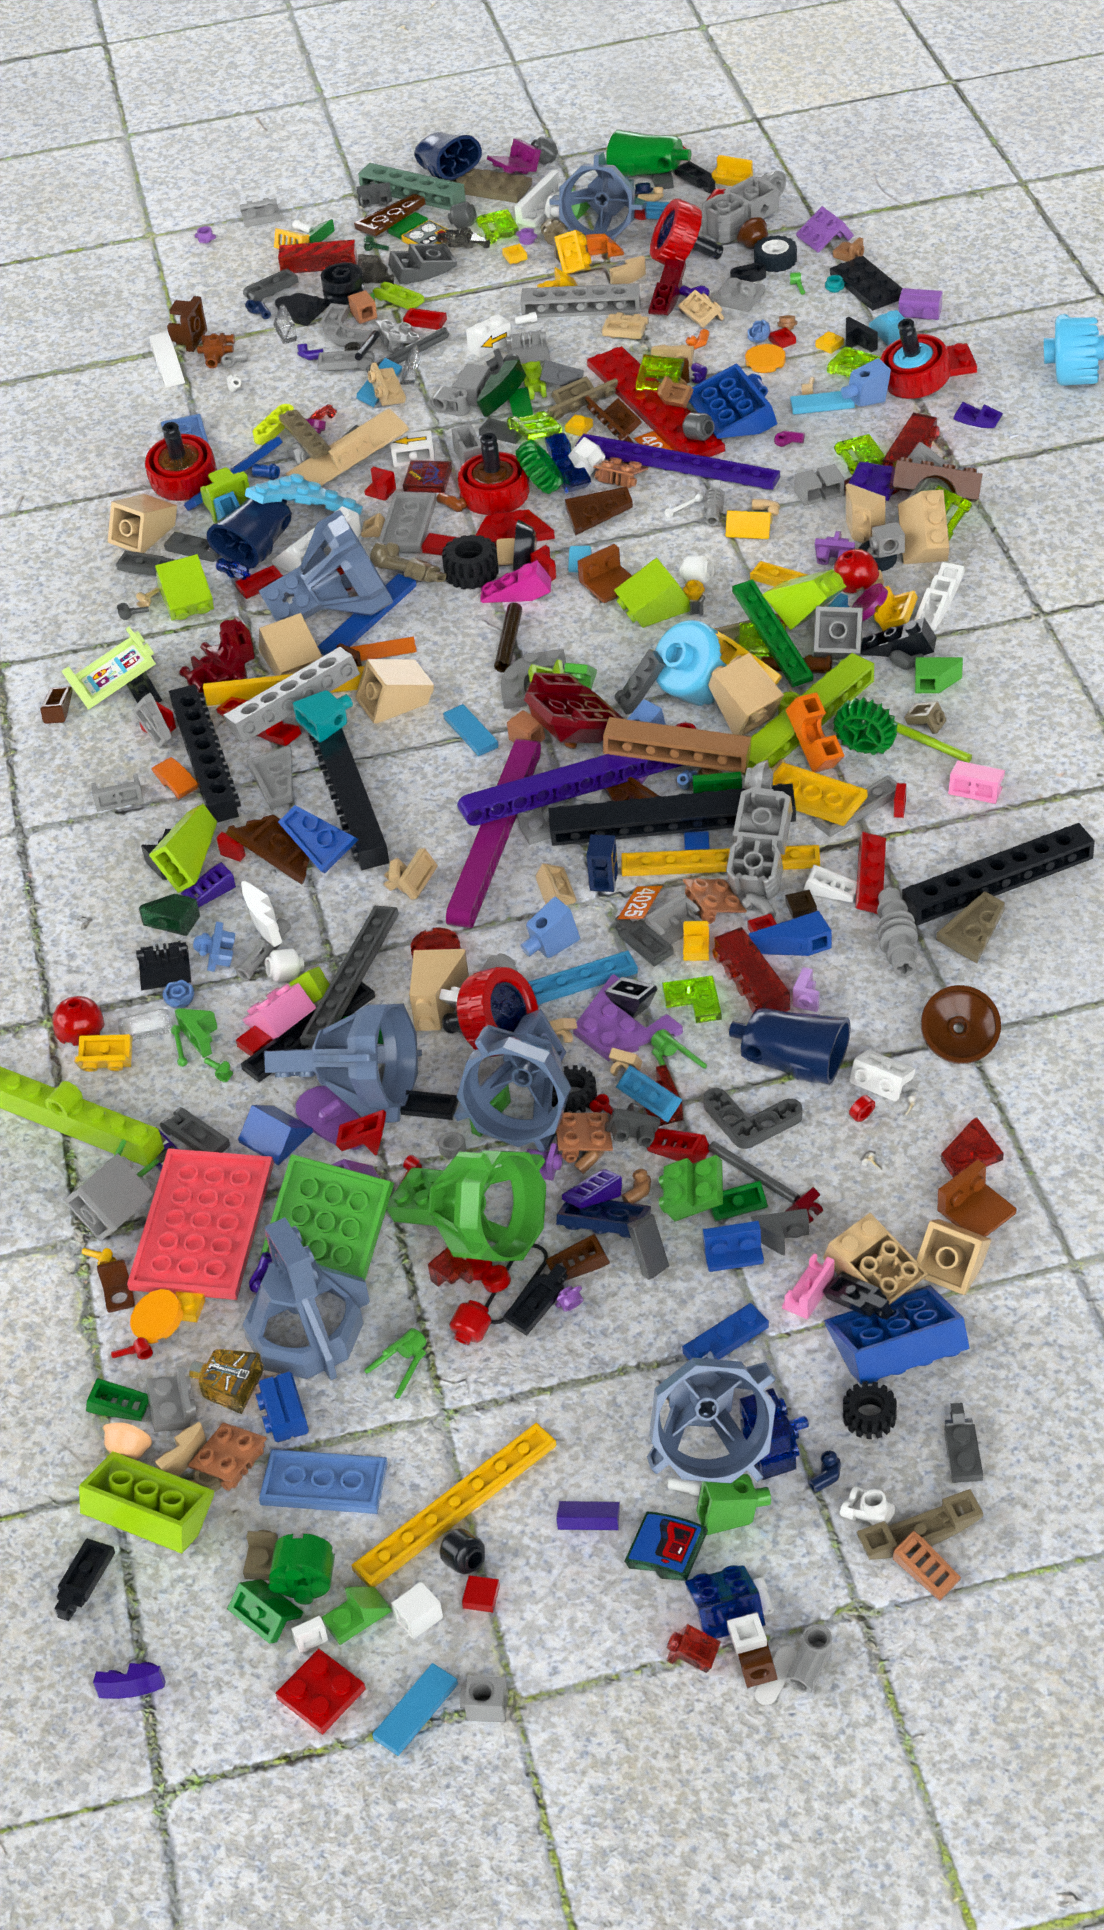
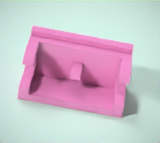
[948,761,1005,804]
[782,1253,835,1320]

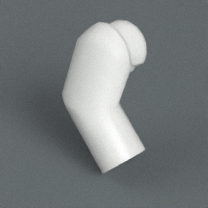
[227,374,241,392]

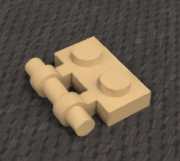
[602,312,649,340]

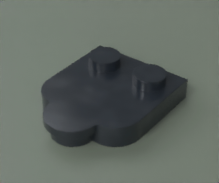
[275,293,328,326]

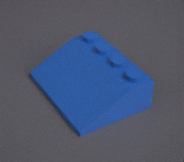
[689,363,778,439]
[824,1285,970,1385]

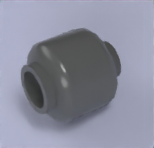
[531,136,558,164]
[448,201,477,229]
[682,412,714,441]

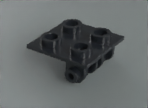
[136,940,191,991]

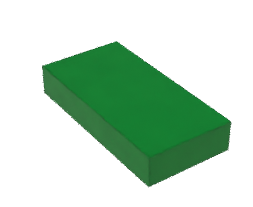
[388,212,428,240]
[509,387,533,419]

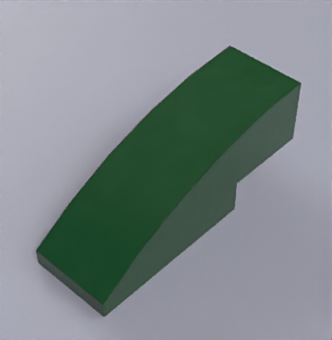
[476,360,526,417]

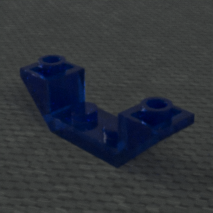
[544,433,591,493]

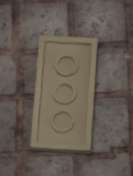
[453,168,532,203]

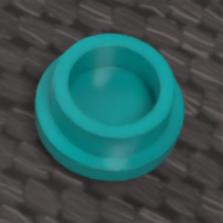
[825,275,845,293]

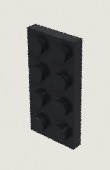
[830,256,902,311]

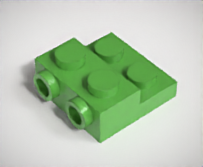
[659,1155,723,1222]

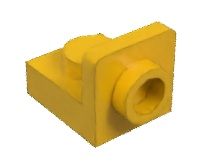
[683,921,710,961]

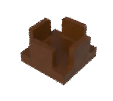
[167,296,207,352]

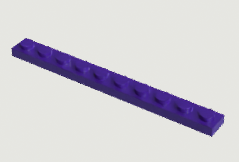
[575,433,780,490]

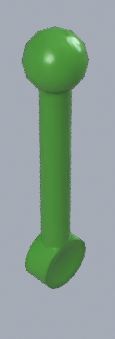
[171,1025,187,1067]

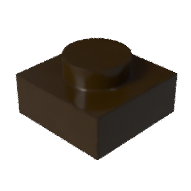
[785,890,817,919]

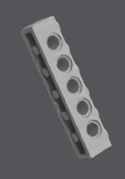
[521,283,641,318]
[224,647,360,743]

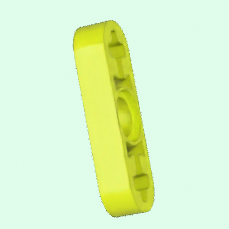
[252,404,294,445]

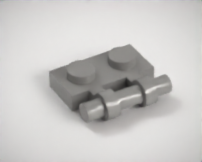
[240,198,281,227]

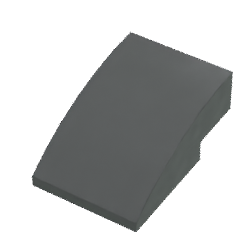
[388,243,457,284]

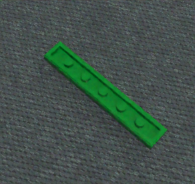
[732,579,814,688]

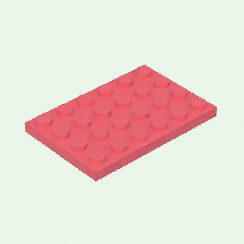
[127,1148,274,1300]

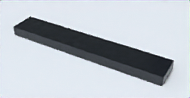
[241,982,375,1083]

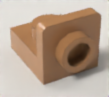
[833,237,864,262]

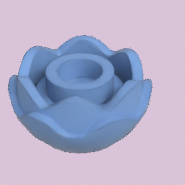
[747,319,770,343]
[163,980,195,1009]

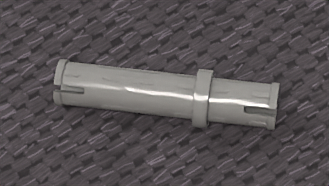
[236,918,291,981]

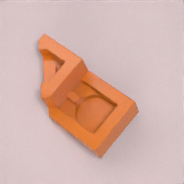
[586,234,624,257]

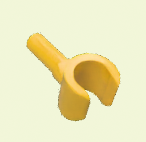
[82,1248,116,1265]

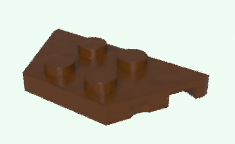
[226,814,309,885]

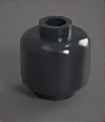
[439,1528,485,1575]

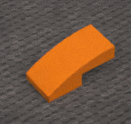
[151,757,198,800]

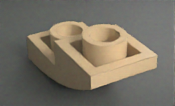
[609,255,646,284]
[155,1422,207,1476]

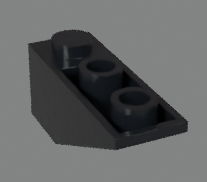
[861,617,937,657]

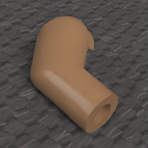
[574,1151,605,1175]
[621,1169,651,1203]

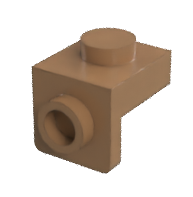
[657,376,694,408]

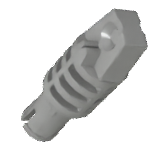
[704,480,725,527]

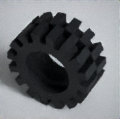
[552,1065,597,1113]
[843,1381,897,1439]

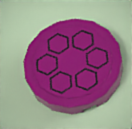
[851,583,888,622]

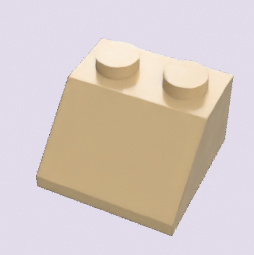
[846,483,885,543]
[916,1219,991,1295]

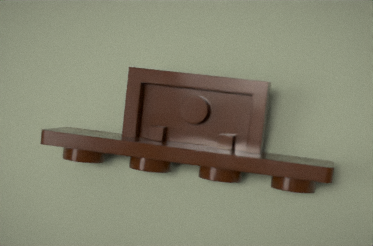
[585,395,642,443]

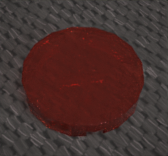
[411,927,461,958]

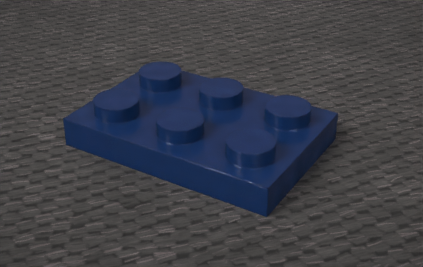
[556,1200,651,1238]

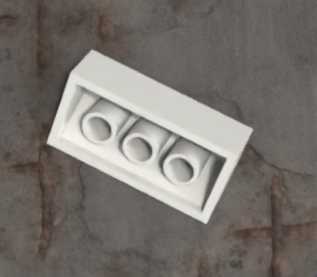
[272,506,361,572]

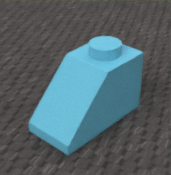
[869,310,905,346]

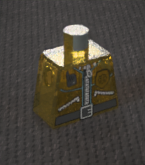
[189,1349,264,1414]

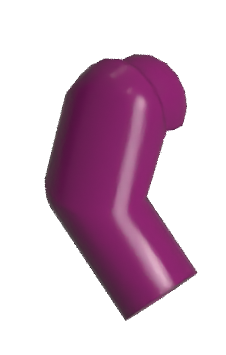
[774,431,805,447]

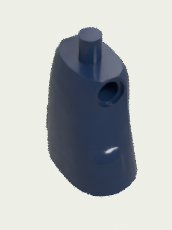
[414,132,482,180]
[206,498,292,569]
[729,1008,851,1085]

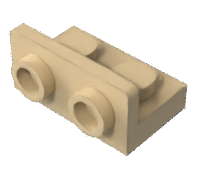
[678,290,725,328]
[651,345,694,367]
[368,362,406,406]

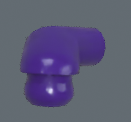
[679,285,710,297]
[297,343,324,360]
[691,363,708,384]
[249,1252,272,1294]

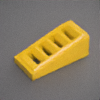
[274,228,310,255]

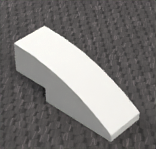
[149,332,185,388]

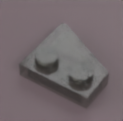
[437,227,490,248]
[358,254,394,284]

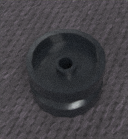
[320,262,365,308]

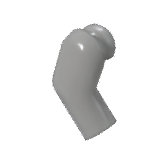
[221,350,248,368]

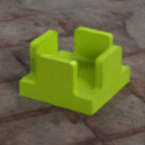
[200,467,249,523]

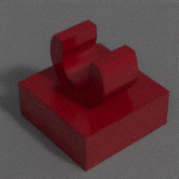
[785,1187,823,1223]

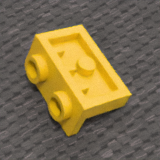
[711,155,753,186]
[554,230,592,275]

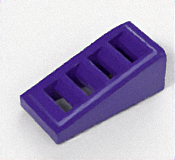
[181,862,236,910]
[562,1169,622,1209]

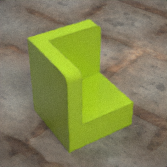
[289,966,330,1004]

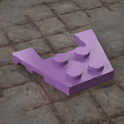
[573,974,683,1061]

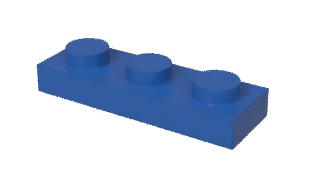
[682,1303,769,1360]

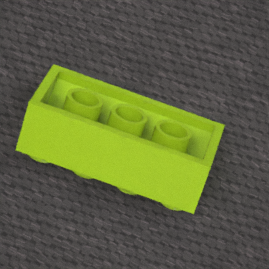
[79,1451,214,1554]

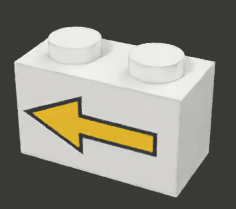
[466,314,511,358]
[390,430,435,467]

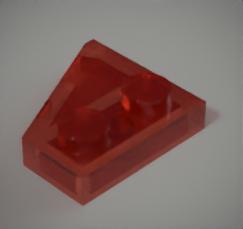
[941,1117,1004,1178]

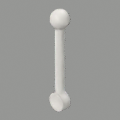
[665,494,703,517]

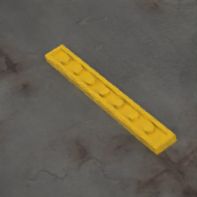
[203,666,365,706]
[621,845,820,876]
[351,1422,557,1587]

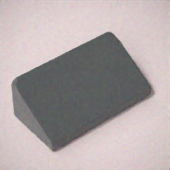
[627,1214,669,1280]

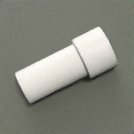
[292,219,313,233]
[514,311,538,325]
[668,1477,702,1497]
[750,1578,774,1615]

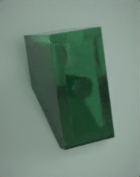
[139,894,200,936]

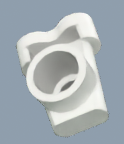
[840,1486,895,1525]

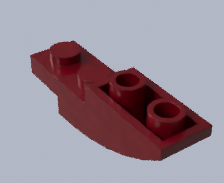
[648,259,686,316]

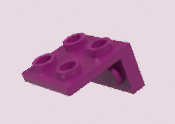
[487,138,541,174]

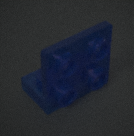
[685,1565,766,1642]

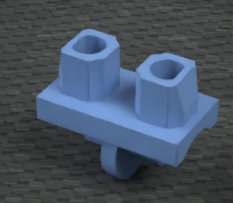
[193,921,236,972]

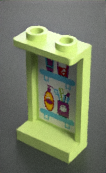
[61,627,156,710]

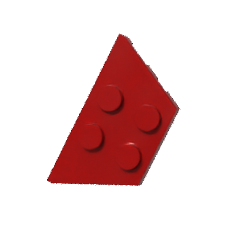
[475,509,555,548]

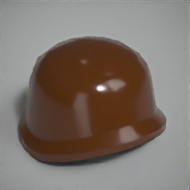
[737,217,768,249]

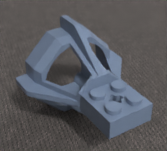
[549,152,647,240]
[259,510,393,622]
[264,1003,422,1123]
[454,1009,571,1153]
[242,1217,370,1381]
[647,1351,776,1483]

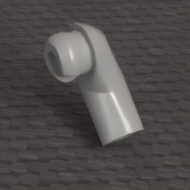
[741,893,776,918]

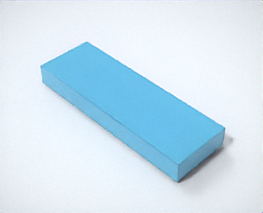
[790,391,855,415]

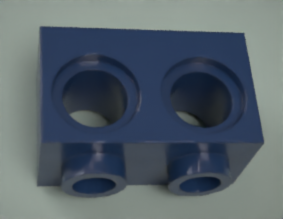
[586,834,618,892]

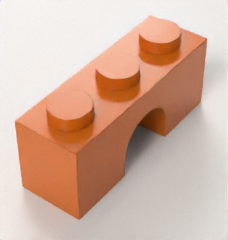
[786,692,845,773]

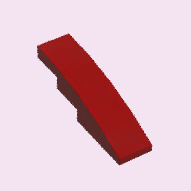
[216,697,302,746]

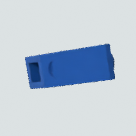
[748,911,832,956]

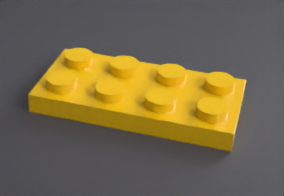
[773,762,868,826]

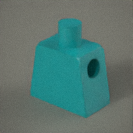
[293,690,353,743]

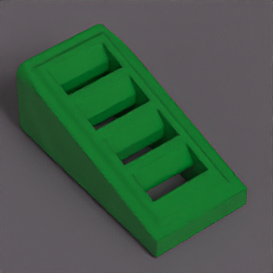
[86,1378,149,1421]

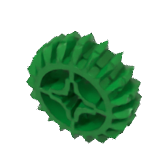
[515,439,563,494]
[833,697,898,755]

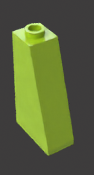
[149,803,217,893]

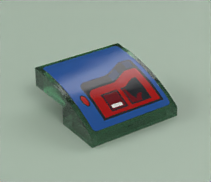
[624,1511,708,1581]

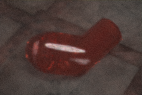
[308,404,337,420]

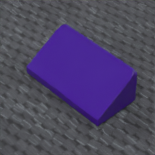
[556,1501,620,1530]

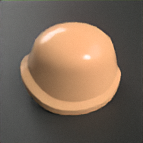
[103,1423,152,1460]

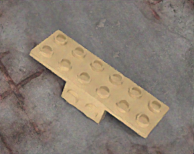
[286,408,409,486]

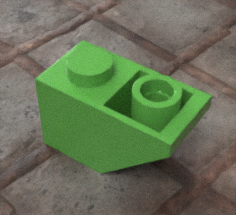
[915,657,963,693]

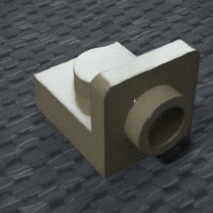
[904,701,946,734]
[243,1530,278,1581]

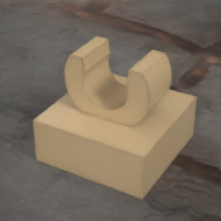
[383,858,407,893]
[549,1018,578,1043]
[609,1048,643,1076]

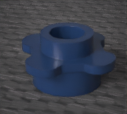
[635,182,653,194]

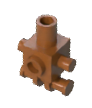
[197,333,235,369]

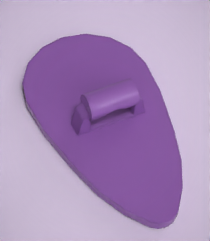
[296,1086,363,1150]

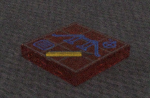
[403,460,452,493]

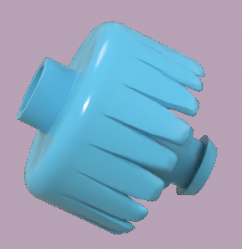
[1044,314,1104,386]
[655,620,726,706]

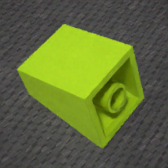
[155,554,214,621]
[614,557,690,628]
[763,569,847,630]

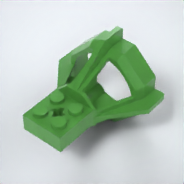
[387,1150,546,1261]

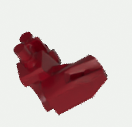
[179,617,255,695]

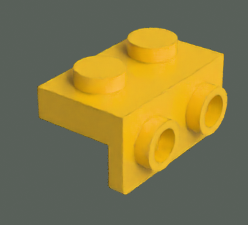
[874,586,918,631]
[74,1034,133,1072]

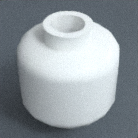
[679,555,714,584]
[265,948,304,983]

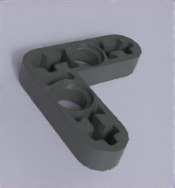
[703,1088,802,1149]

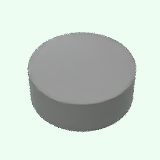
[438,1132,466,1159]

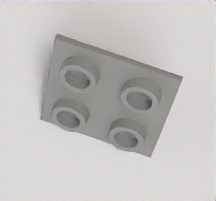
[375,320,421,353]
[506,330,550,364]

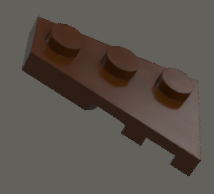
[565,486,633,536]

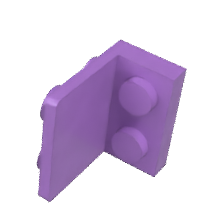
[796,206,854,253]

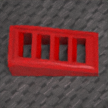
[647,1128,709,1164]

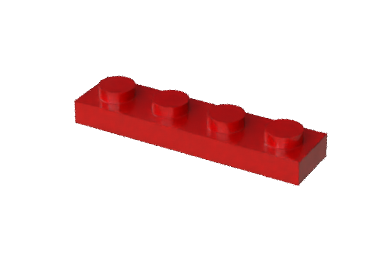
[855,832,886,914]

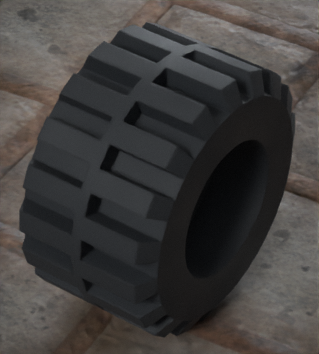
[442,535,499,590]

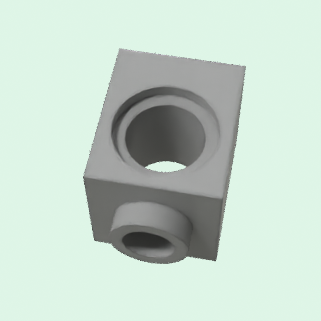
[869,522,905,558]
[460,1676,509,1723]

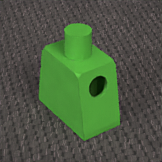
[696,1474,771,1536]

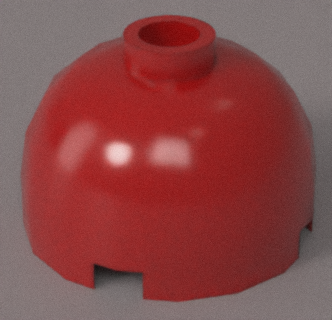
[834,549,879,593]
[52,996,105,1046]

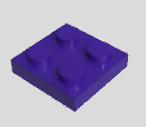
[849,462,894,501]

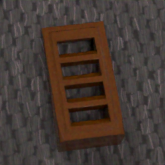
[40,686,73,724]
[545,1233,610,1281]

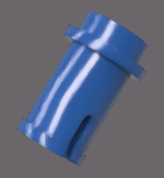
[748,373,768,397]
[252,464,280,480]

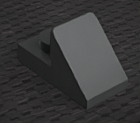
[751,1209,809,1255]

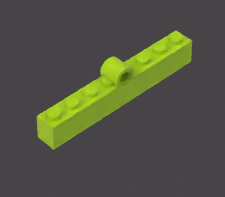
[742,653,874,775]
[0,1066,164,1167]

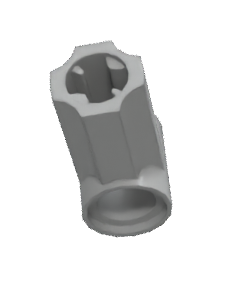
[785,1624,832,1693]

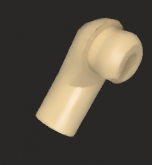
[638,187,664,202]
[752,499,780,516]

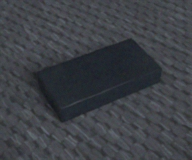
[400,1090,458,1120]

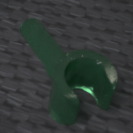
[364,236,389,251]

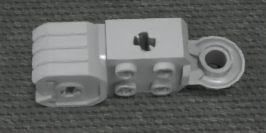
[702,171,787,243]
[726,760,793,900]

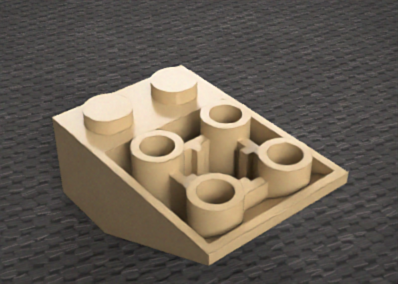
[823,1213,928,1305]

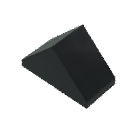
[605,977,658,1018]

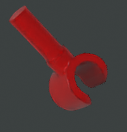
[589,1094,614,1115]
[400,1155,422,1184]
[111,1337,153,1360]

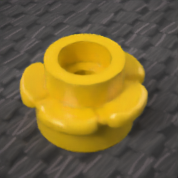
[683,580,705,600]

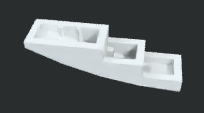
[914,562,965,632]
[241,881,283,947]

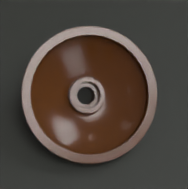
[921,985,1001,1064]

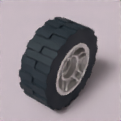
[754,235,797,272]

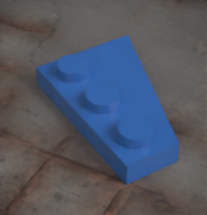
[278,805,359,873]

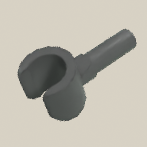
[690,595,706,615]
[117,603,149,620]

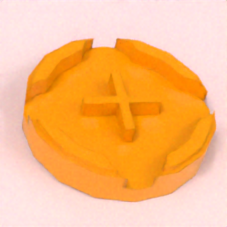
[745,344,786,373]
[130,1289,183,1344]

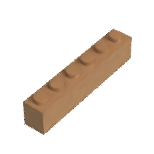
[603,717,751,773]

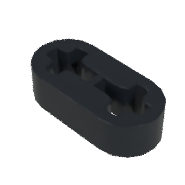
[730,263,766,282]

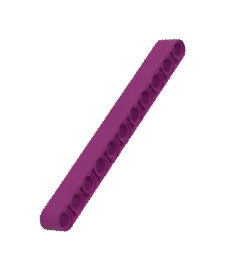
[446,739,541,928]

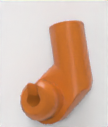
[686,329,710,350]

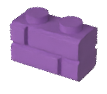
[899,288,943,320]

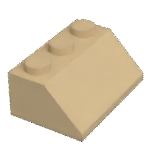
[898,490,950,564]

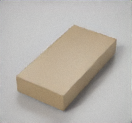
[398,848,438,900]

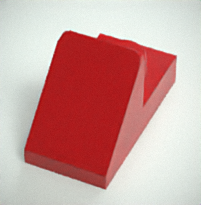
[336,1110,386,1156]

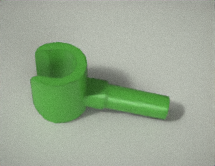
[790,272,805,295]
[204,1057,233,1082]

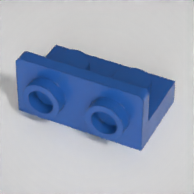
[703,1221,764,1272]

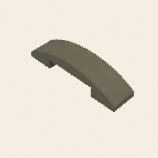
[856,1489,983,1560]

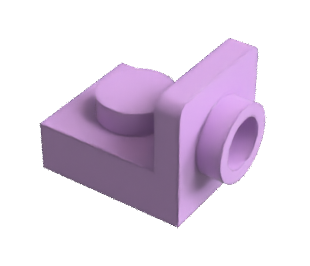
[793,967,820,1012]

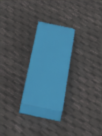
[356,358,402,407]
[443,704,499,757]
[616,1065,682,1122]
[372,1663,458,1756]

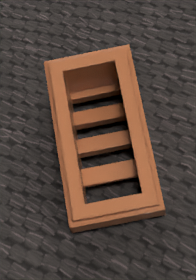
[893,1531,961,1601]

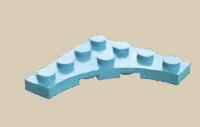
[245,474,363,515]

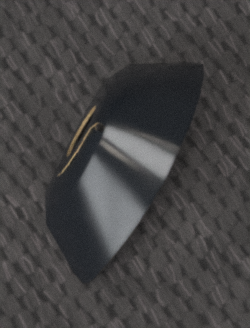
[513,519,537,571]

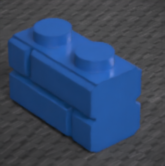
[255,1371,309,1443]

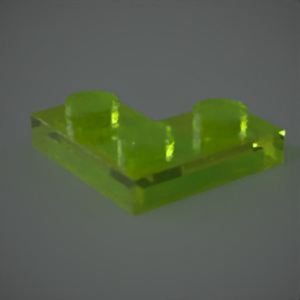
[662,975,722,1023]

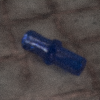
[216,558,251,580]

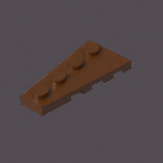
[354,194,426,236]

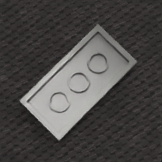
[378,492,437,553]

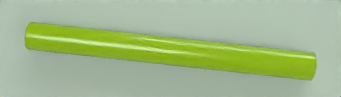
[894,721,972,763]

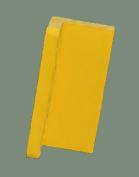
[725,511,773,539]

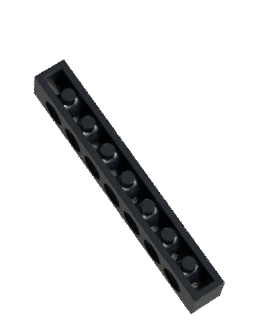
[169,684,241,823]
[902,823,1095,926]

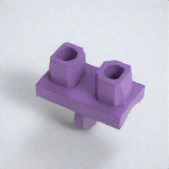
[814,531,855,565]

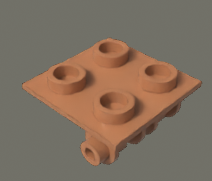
[593,457,649,488]
[683,878,747,924]
[556,1112,613,1163]
[188,1422,267,1491]

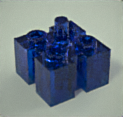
[739,1388,809,1480]

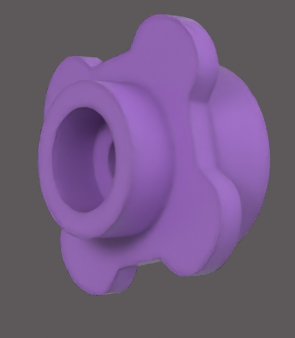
[195,226,216,243]
[516,228,537,245]
[555,1286,584,1312]

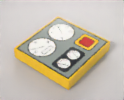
[401,220,455,245]

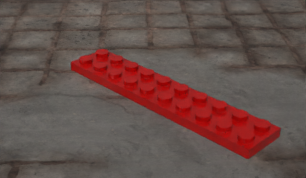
[587,346,725,457]

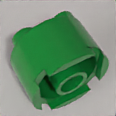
[269,1533,335,1605]

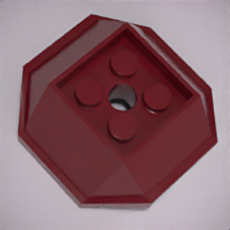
[524,672,624,743]

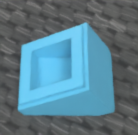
[568,546,592,572]

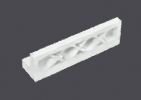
[515,170,563,228]

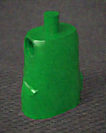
[606,129,692,176]

